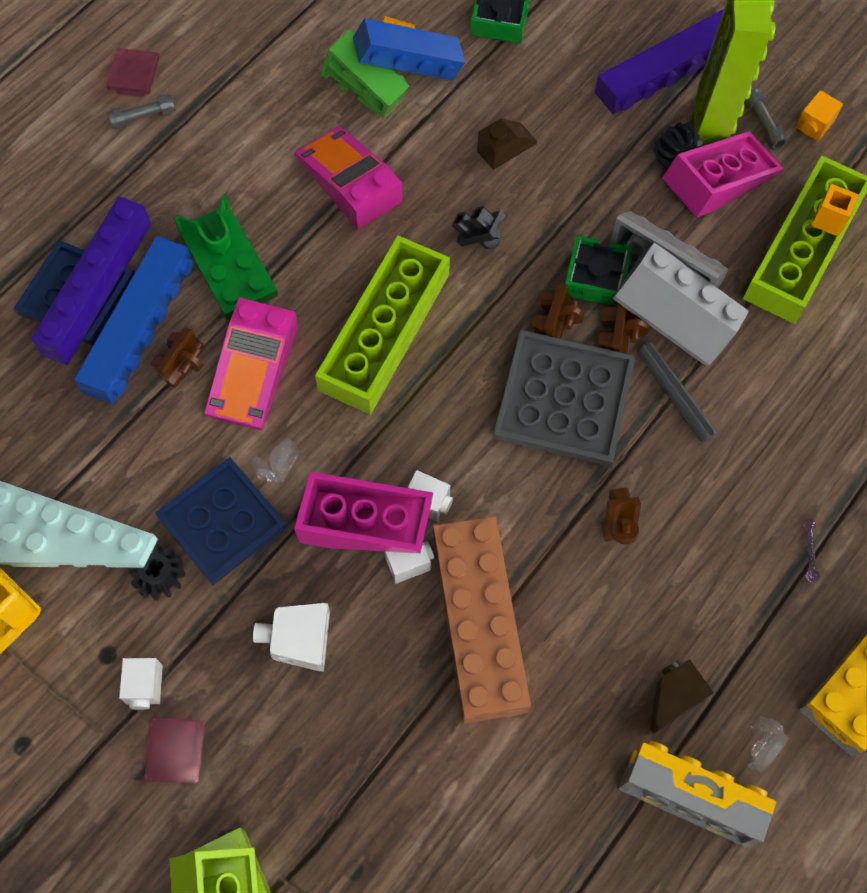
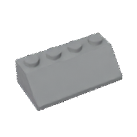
[609,211,728,288]
[613,242,749,367]

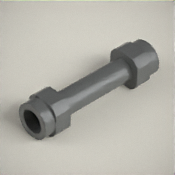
[745,89,787,150]
[108,95,176,129]

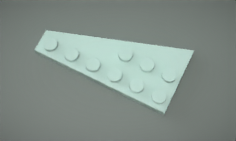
[0,481,158,568]

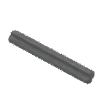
[638,342,716,442]

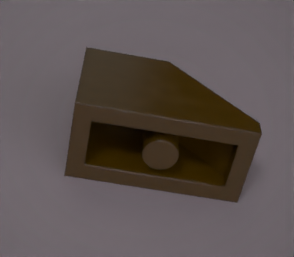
[477,118,537,170]
[650,659,714,734]

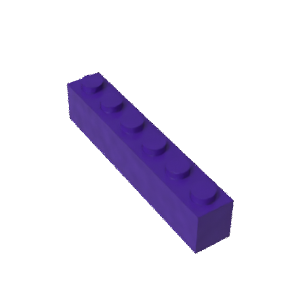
[595,9,724,115]
[31,196,151,366]

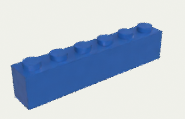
[74,236,193,405]

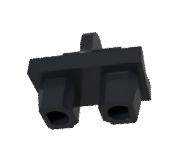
[452,206,506,249]

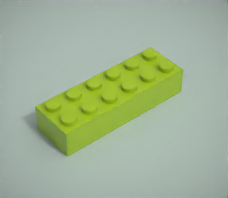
[693,0,776,144]
[743,155,867,324]
[315,235,450,415]

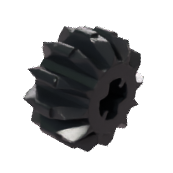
[653,122,702,169]
[129,545,186,601]

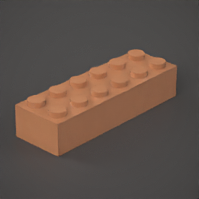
[433,517,531,724]

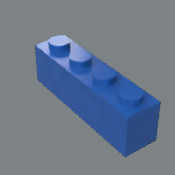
[353,18,465,80]

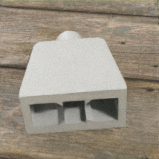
[253,603,330,672]

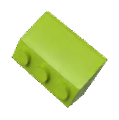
[169,848,258,893]

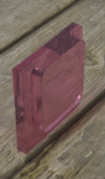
[106,48,160,97]
[144,718,206,783]

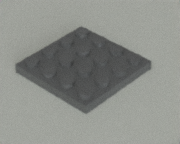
[493,330,636,467]

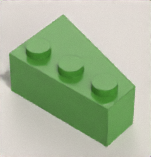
[320,29,410,118]

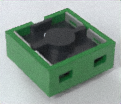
[470,0,531,44]
[565,235,633,306]

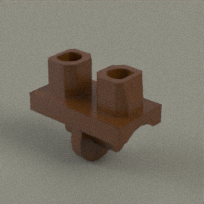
[532,283,584,339]
[598,303,649,354]
[150,327,205,388]
[603,488,641,544]

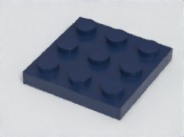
[14,240,135,346]
[155,457,288,586]

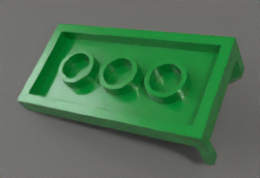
[174,194,278,320]

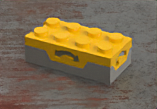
[799,629,867,756]
[618,741,777,847]

